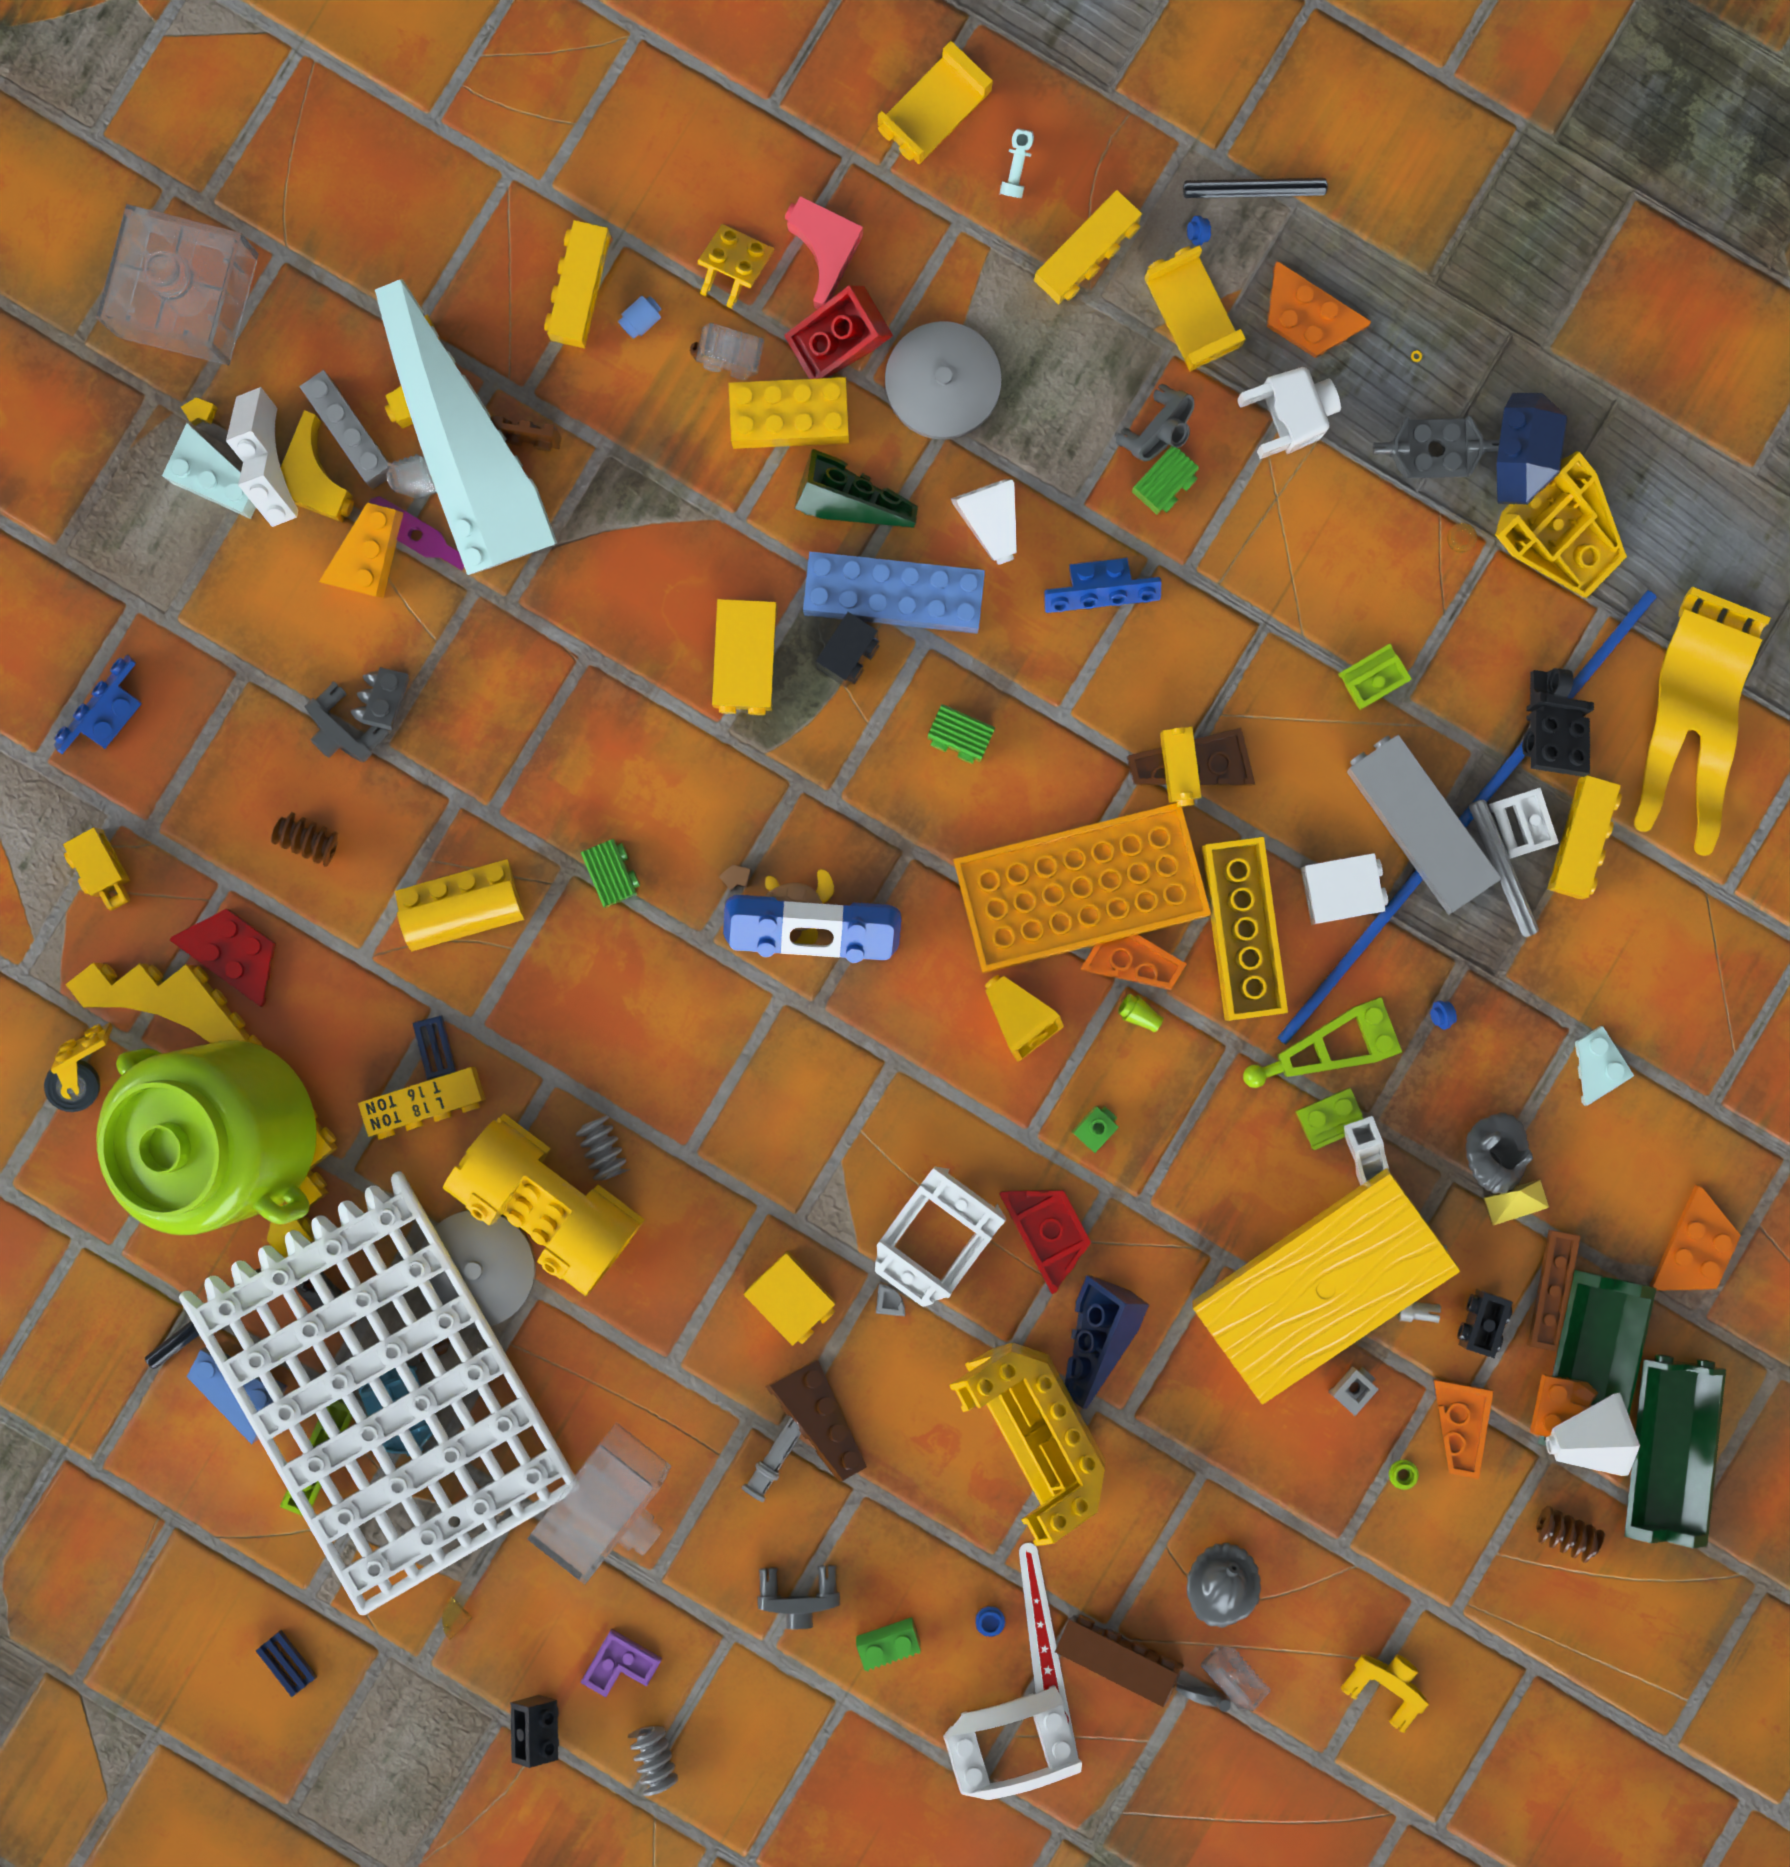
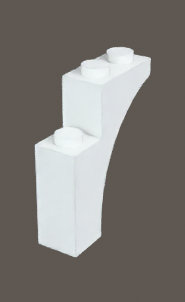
[226,387,298,527]

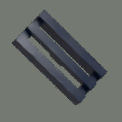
[413,1015,457,1080]
[256,1630,317,1697]

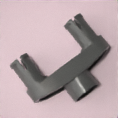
[1116,384,1195,461]
[304,681,389,763]
[757,1565,840,1629]

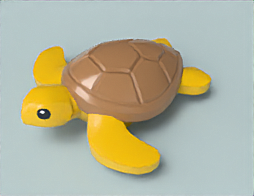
[765,869,834,944]

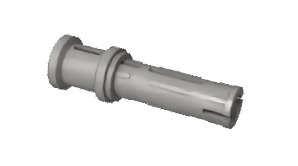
[742,1417,801,1502]

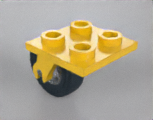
[44,1022,113,1112]

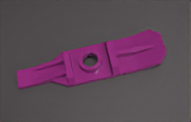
[368,496,464,571]

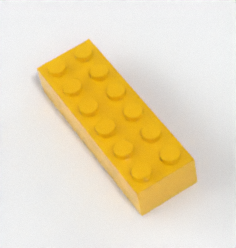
[1201,837,1288,1021]

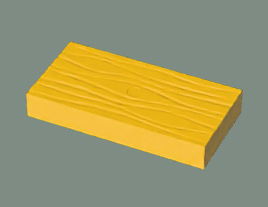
[1192,1168,1460,1405]

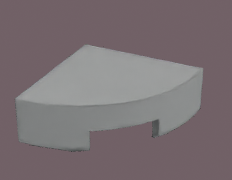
[876,1283,905,1316]

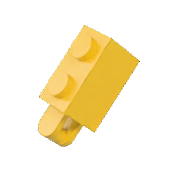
[63,827,130,911]

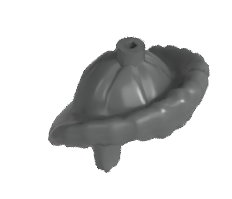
[1466,1112,1533,1194]
[1187,1543,1261,1628]

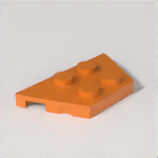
[1267,261,1371,358]
[1649,1185,1741,1291]

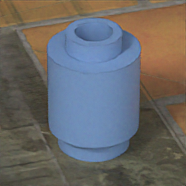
[618,295,662,339]

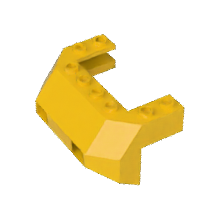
[949,1343,1105,1546]

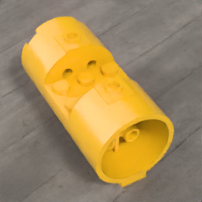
[443,1113,645,1296]

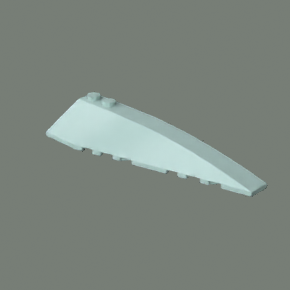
[375,279,557,575]

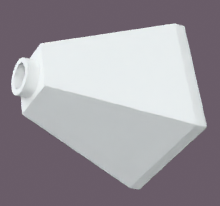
[951,479,1017,565]
[1545,1393,1640,1476]

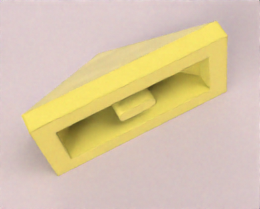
[1483,1179,1549,1225]

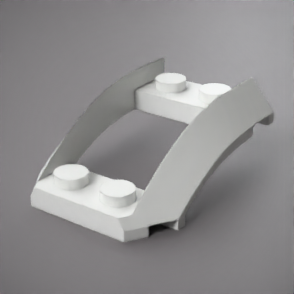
[875,1166,1006,1307]
[943,1685,1082,1800]

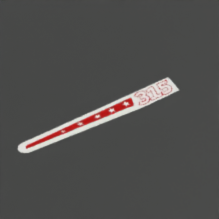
[1019,1543,1078,1755]

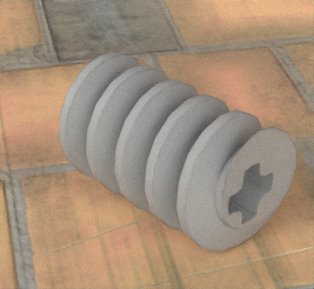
[575,1115,630,1181]
[628,1726,678,1796]

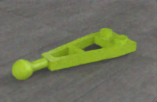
[1243,997,1402,1088]

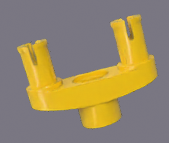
[1341,1654,1429,1733]

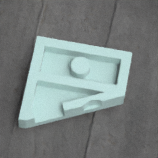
[1575,1026,1634,1106]

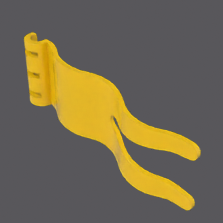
[1634,587,1771,856]

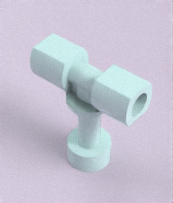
[1000,128,1034,198]

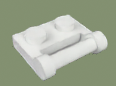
[1488,788,1559,859]

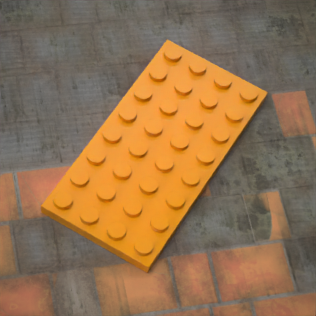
[953,803,1211,973]

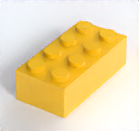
[728,377,849,449]

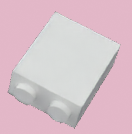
[1300,853,1388,925]

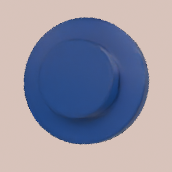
[1187,216,1211,246]
[1430,1000,1457,1030]
[975,1606,1005,1637]

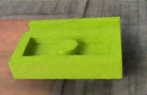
[1338,643,1412,710]
[1295,1088,1363,1150]

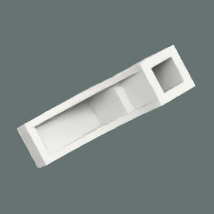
[1344,1116,1390,1185]

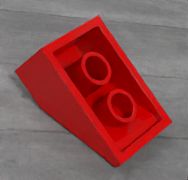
[784,285,893,379]

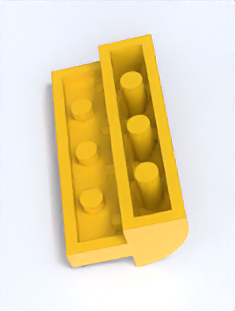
[395,859,524,952]

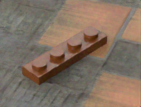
[1528,1229,1581,1352]

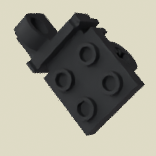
[1522,668,1594,777]

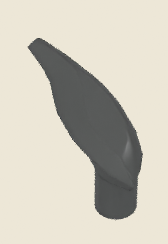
[1176,1684,1231,1712]

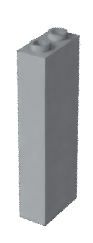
[1347,735,1502,915]

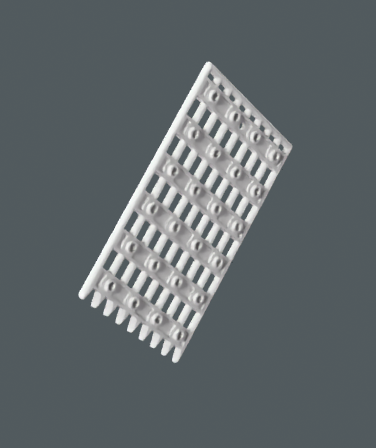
[179,1171,580,1615]

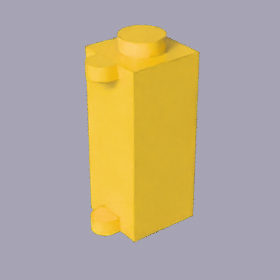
[1160,727,1201,807]

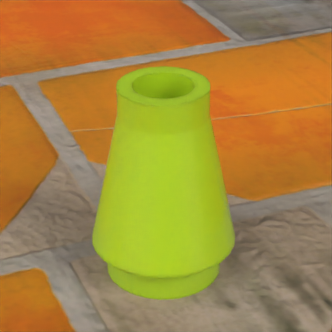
[1118,994,1163,1032]

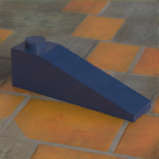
[1065,1275,1149,1409]

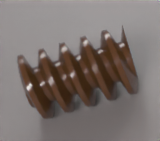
[271,812,338,867]
[1536,1506,1605,1563]

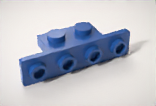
[1044,558,1162,613]
[54,654,142,754]

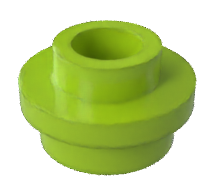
[1388,1459,1419,1490]

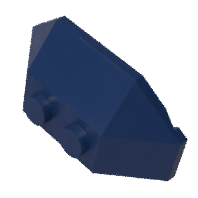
[1497,393,1567,504]

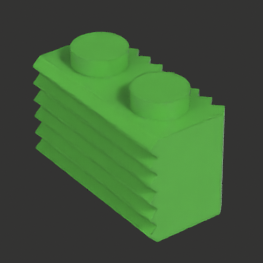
[1132,446,1199,515]
[927,704,995,764]
[581,839,640,908]
[856,1617,921,1672]

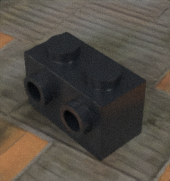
[1457,1289,1513,1359]
[510,1695,559,1768]

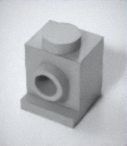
[1328,1366,1379,1416]

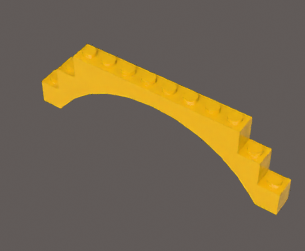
[65,962,338,1258]

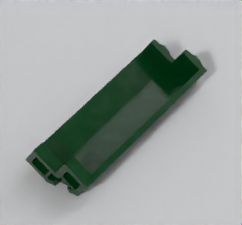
[1538,1270,1657,1446]
[1624,1354,1726,1548]

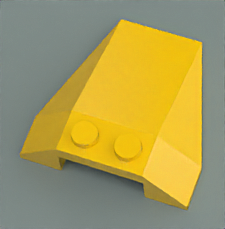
[1495,451,1627,598]

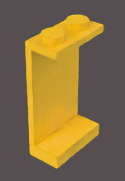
[878,41,993,165]
[1144,245,1246,372]
[712,599,777,715]

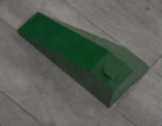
[795,449,918,528]

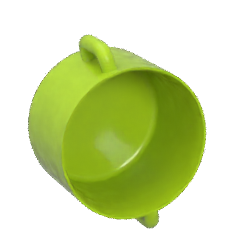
[96,1040,316,1235]

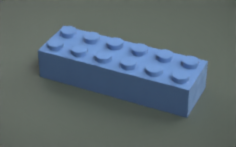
[803,551,985,634]

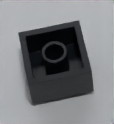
[816,612,880,688]

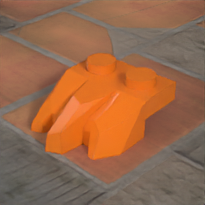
[1530,1374,1598,1437]

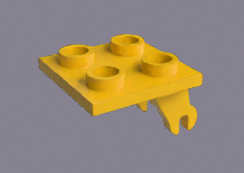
[698,224,774,309]

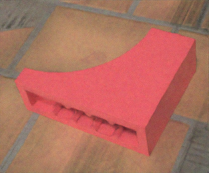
[785,196,863,309]

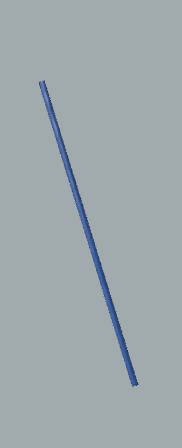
[1277,590,1657,1045]

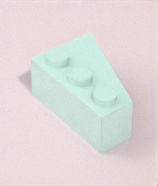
[162,423,256,519]

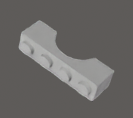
[299,370,396,490]

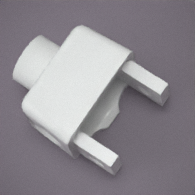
[1237,367,1341,459]

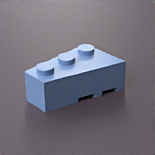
[186,1347,287,1444]

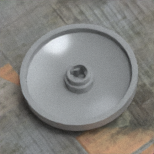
[885,321,1001,440]
[420,1210,536,1328]

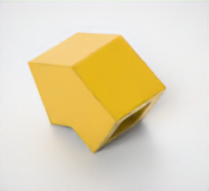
[181,397,218,426]

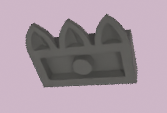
[351,667,409,730]

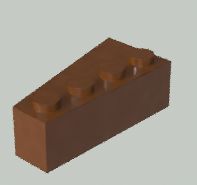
[1055,1614,1184,1707]

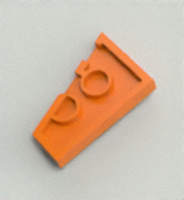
[1081,934,1187,990]
[1433,1379,1493,1479]

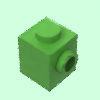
[1071,1106,1119,1153]

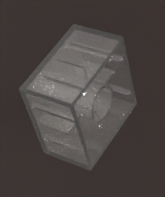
[96,204,259,366]
[527,1422,671,1585]

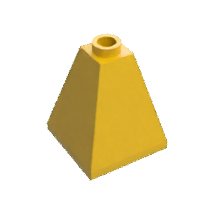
[985,975,1064,1062]

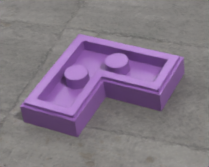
[580,1629,662,1697]

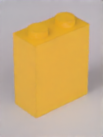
[743,1251,836,1346]

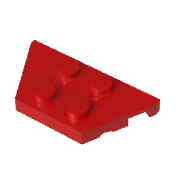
[170,909,276,1007]
[999,1190,1091,1294]

